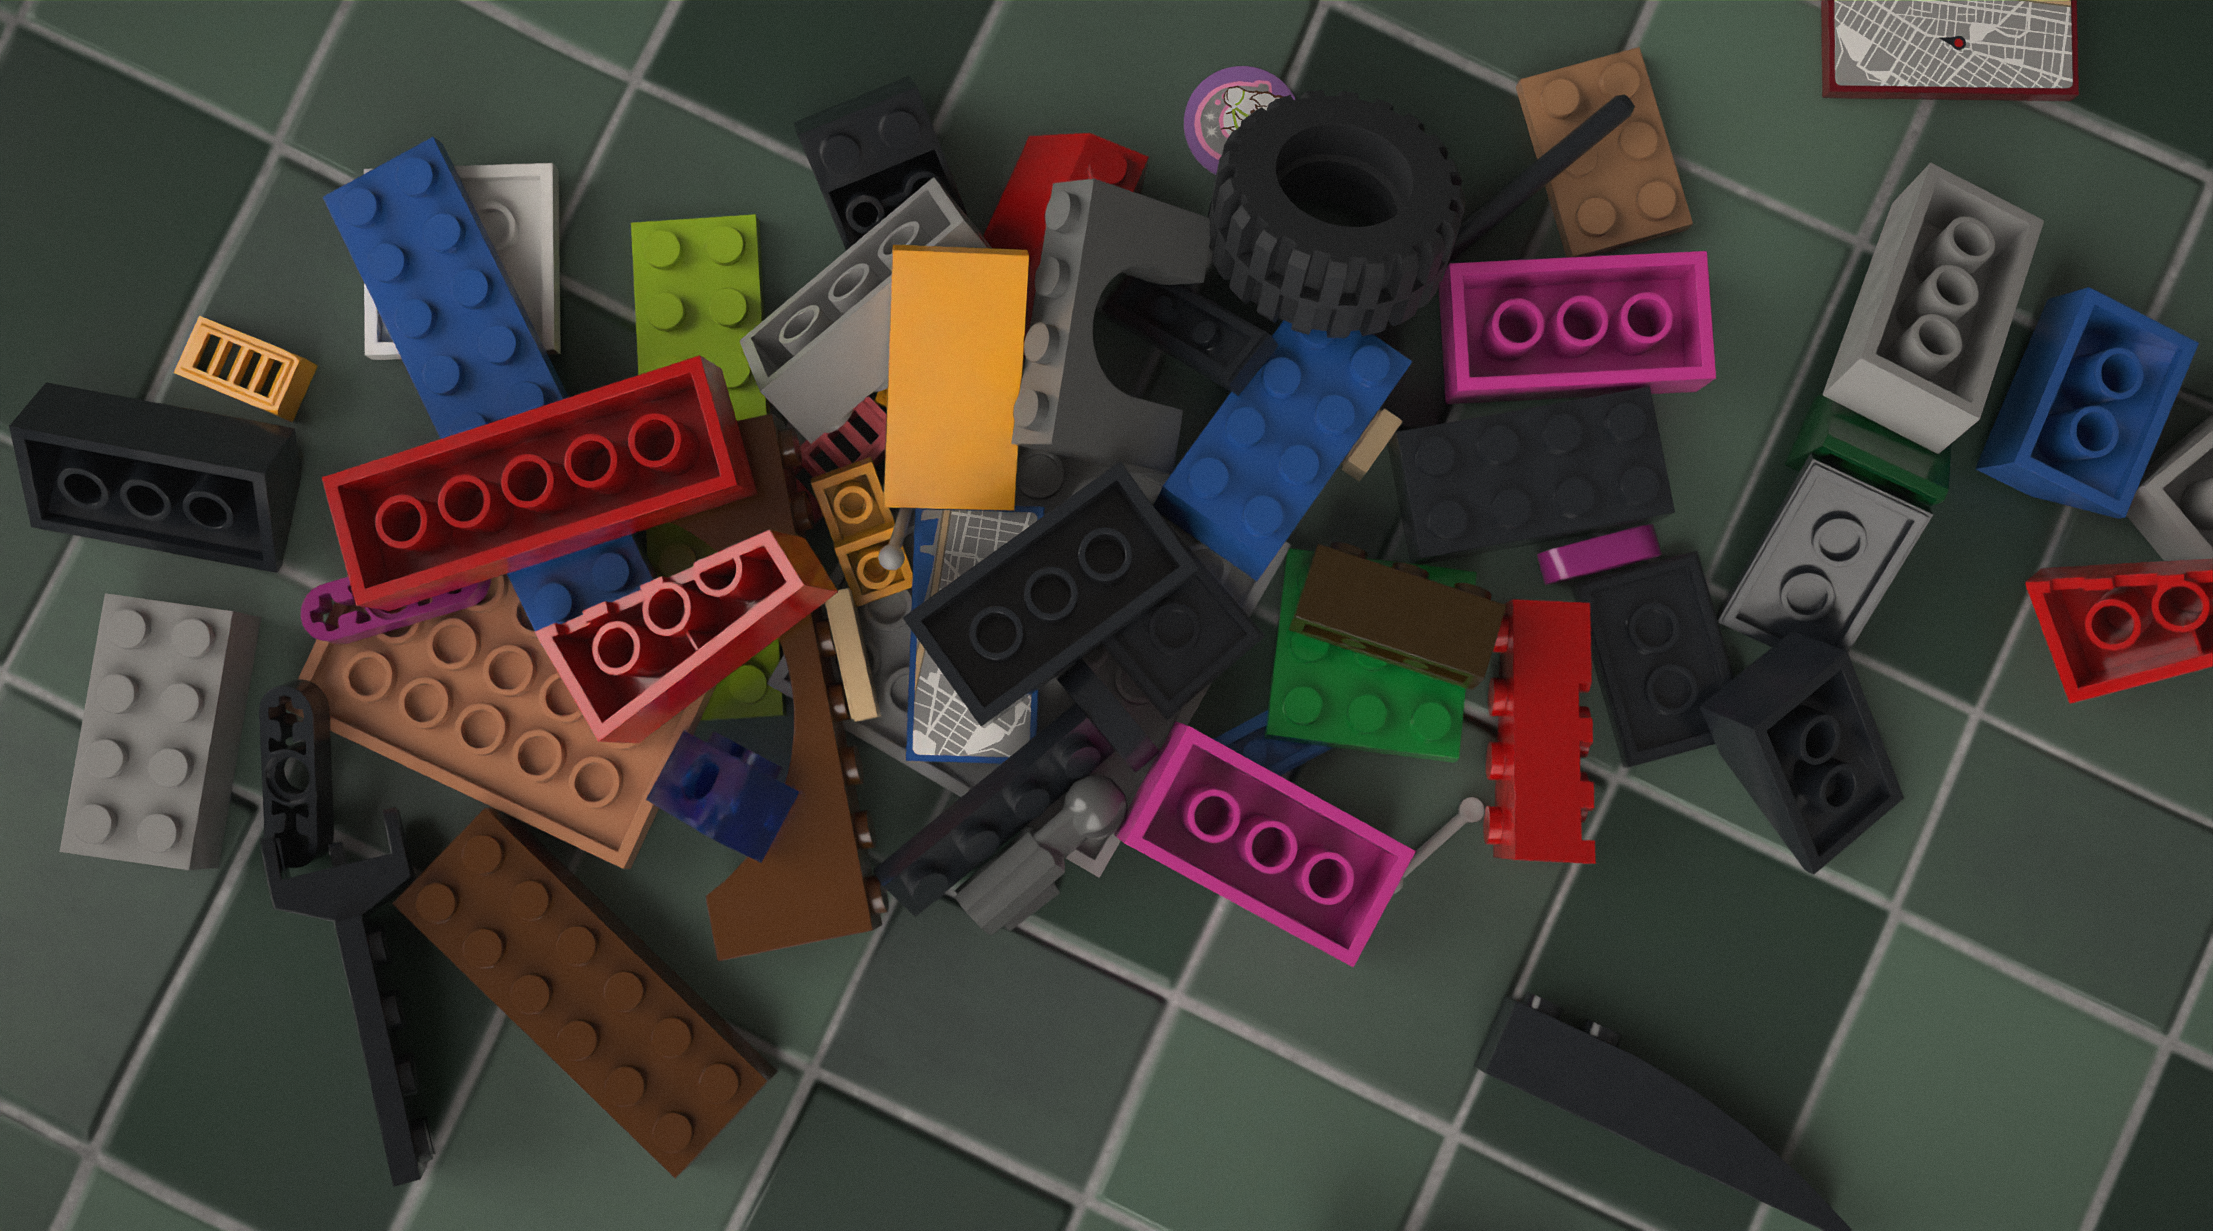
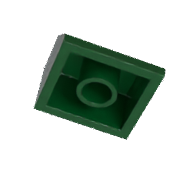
[1784,393,1951,507]

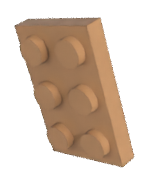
[1516,47,1693,258]

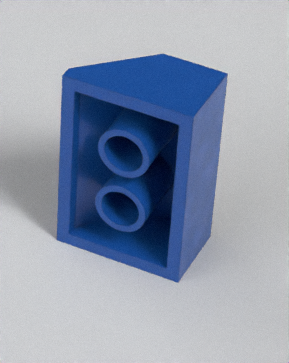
[1975,287,2199,519]

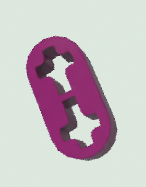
[1537,524,1662,586]

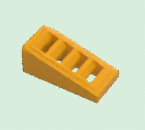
[174,316,318,423]

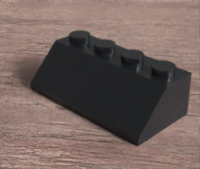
[9,382,301,573]

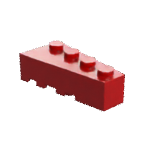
[535,530,838,743]
[2025,558,2213,704]
[1483,599,1596,864]

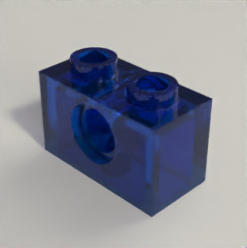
[646,730,799,863]

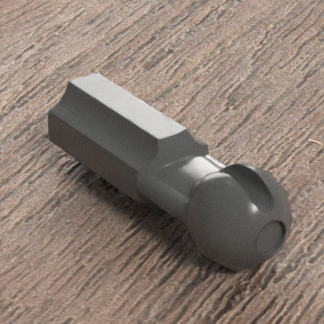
[955,775,1128,936]

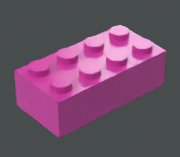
[1438,251,1716,404]
[1114,721,1416,968]

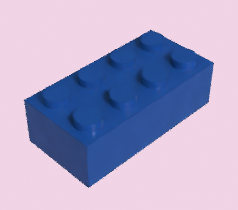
[1153,320,1412,581]

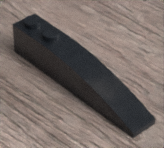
[1474,992,1852,1231]

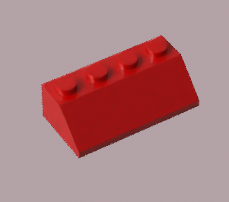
[984,133,1149,373]

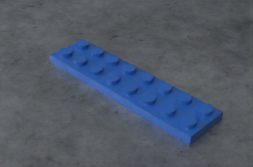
[323,137,658,647]

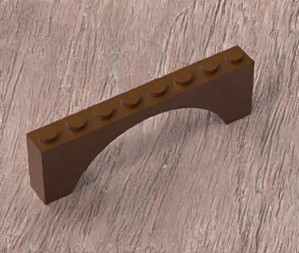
[671,414,889,961]

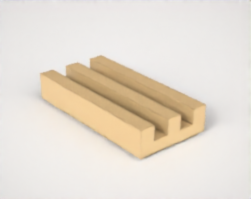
[825,588,882,722]

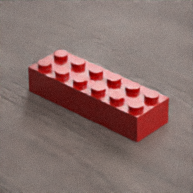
[322,355,758,611]

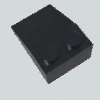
[1700,631,1904,875]

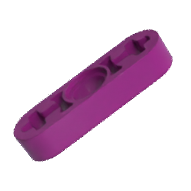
[300,577,491,644]

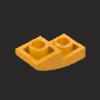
[811,457,913,607]

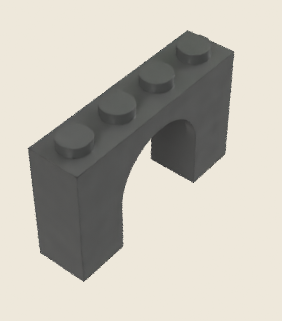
[1011,179,1211,474]

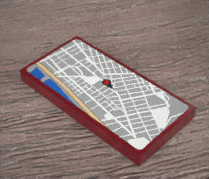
[1821,0,2079,101]

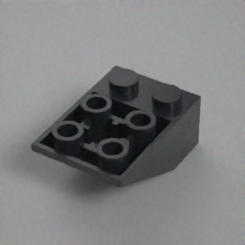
[793,76,968,250]

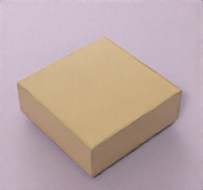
[1341,408,1403,482]

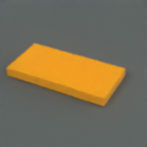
[883,244,1029,511]

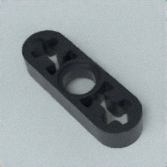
[259,679,334,868]

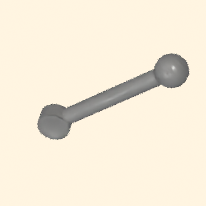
[878,508,915,570]
[1393,797,1485,894]

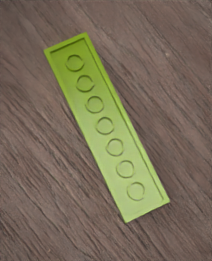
[631,214,787,721]

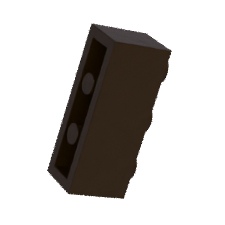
[1289,542,1507,691]

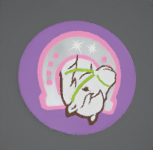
[1184,66,1296,175]

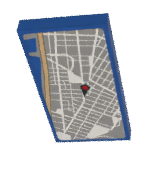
[906,506,1045,764]

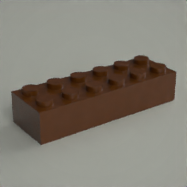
[393,808,778,1178]

